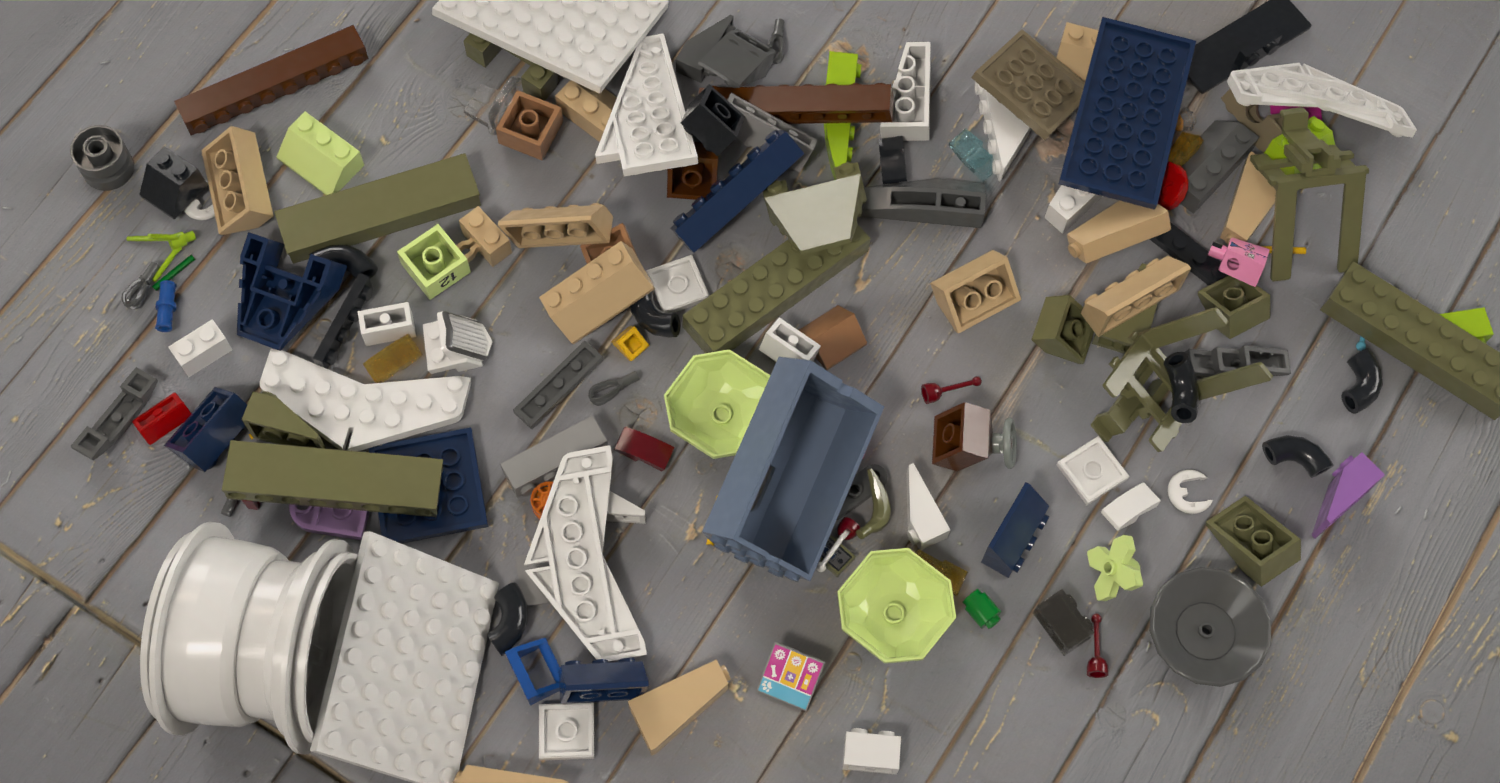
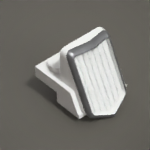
[423,311,493,374]

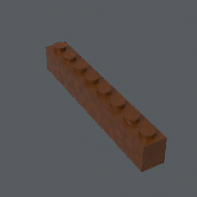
[174,25,369,136]
[699,83,894,124]

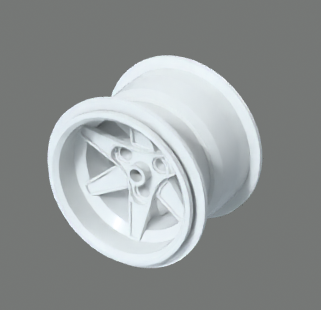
[140,522,358,755]

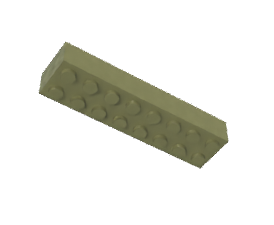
[683,225,871,353]
[1320,261,1500,420]

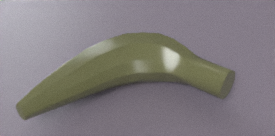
[856,468,891,539]

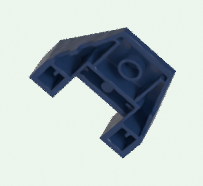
[237,232,347,351]

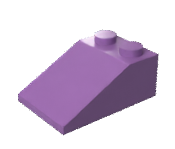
[1312,452,1385,539]

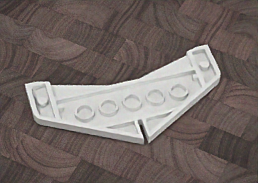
[1227,63,1417,138]
[260,349,471,452]
[524,445,647,662]

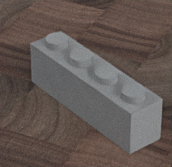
[727,93,817,173]
[500,416,608,498]

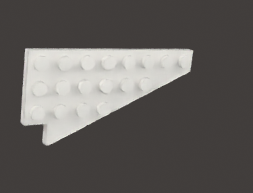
[595,34,698,176]

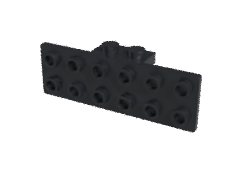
[1188,0,1312,94]

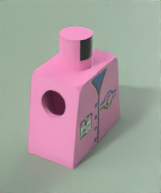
[1208,238,1270,287]

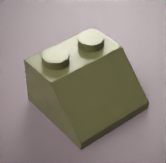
[1198,276,1270,339]
[1031,295,1094,364]

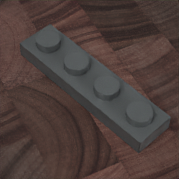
[513,340,603,429]

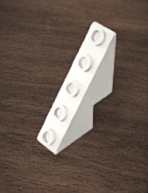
[975,81,1031,181]

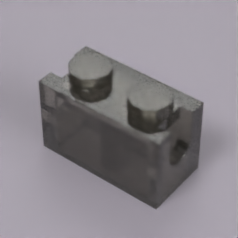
[1033,589,1094,656]

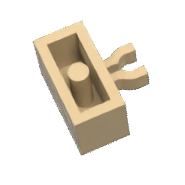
[456,206,512,267]

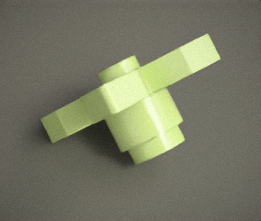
[1087,535,1143,601]

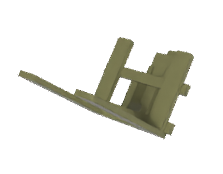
[1250,107,1369,282]
[1091,307,1273,452]

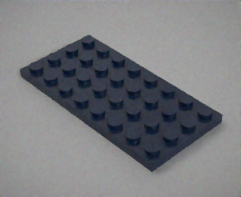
[1058,17,1196,210]

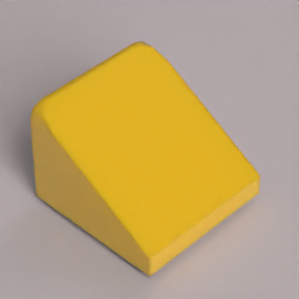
[611,326,650,361]

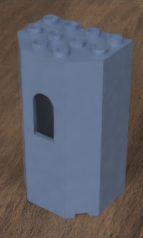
[702,357,884,582]

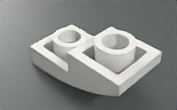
[1101,482,1161,531]

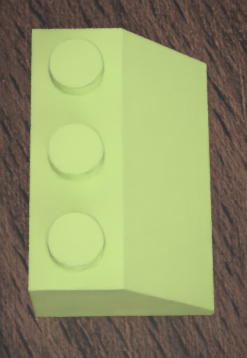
[276,112,365,195]

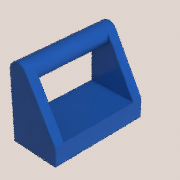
[505,638,560,706]

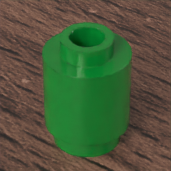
[962,589,1002,629]

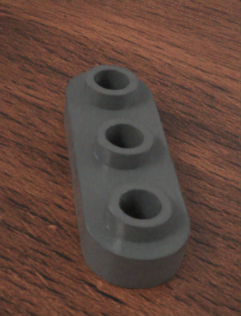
[837,464,888,520]

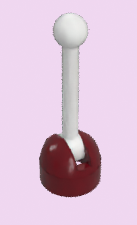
[816,517,860,572]

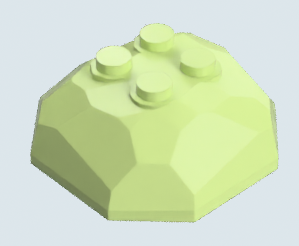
[664,349,771,459]
[837,548,956,663]

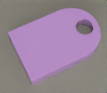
[289,502,370,540]

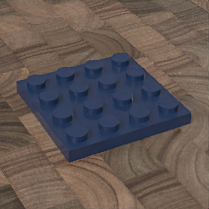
[368,427,489,544]

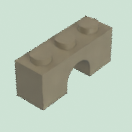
[1221,89,1283,153]

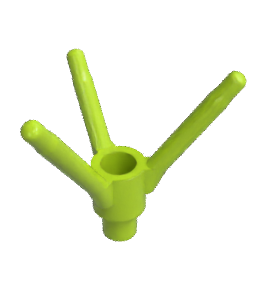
[126,231,196,282]

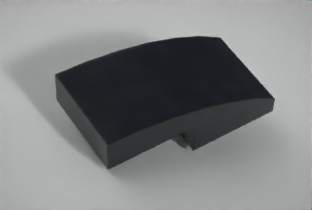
[879,136,907,184]

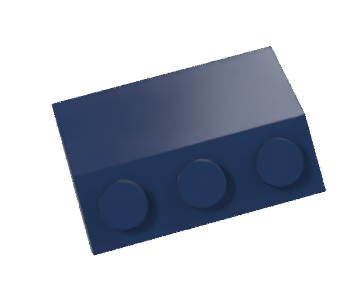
[164,387,247,472]
[981,482,1050,578]
[558,658,649,704]

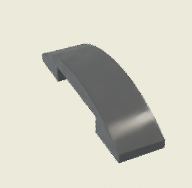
[71,367,158,460]

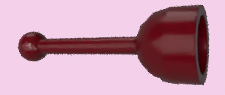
[921,376,982,404]
[1087,614,1109,678]

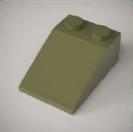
[242,391,326,449]
[1206,496,1301,587]

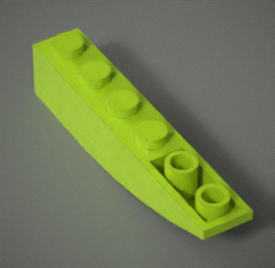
[824,51,862,180]

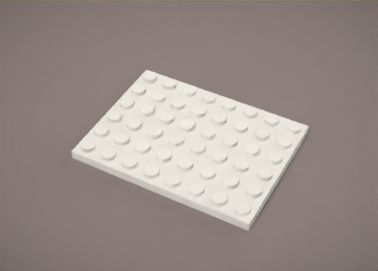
[432,0,669,94]
[310,531,499,783]

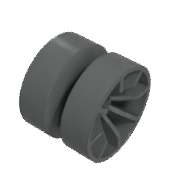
[70,125,134,191]

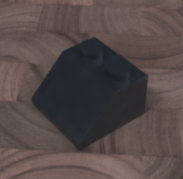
[139,147,208,220]

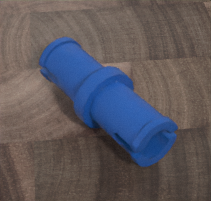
[155,280,177,332]

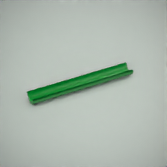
[152,255,196,291]

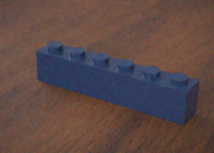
[670,130,804,253]

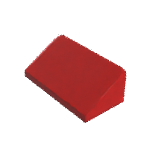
[132,392,192,445]

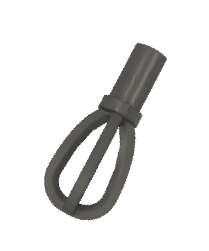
[767,19,784,64]
[121,262,160,309]
[588,371,640,406]

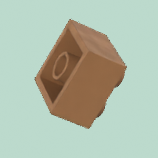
[496,90,563,161]

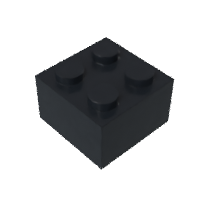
[681,84,745,156]

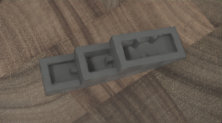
[1185,346,1291,377]

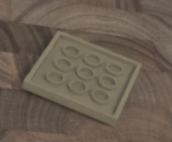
[971,30,1085,140]

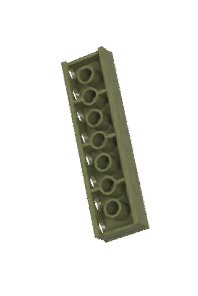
[274,153,481,264]
[222,440,443,517]

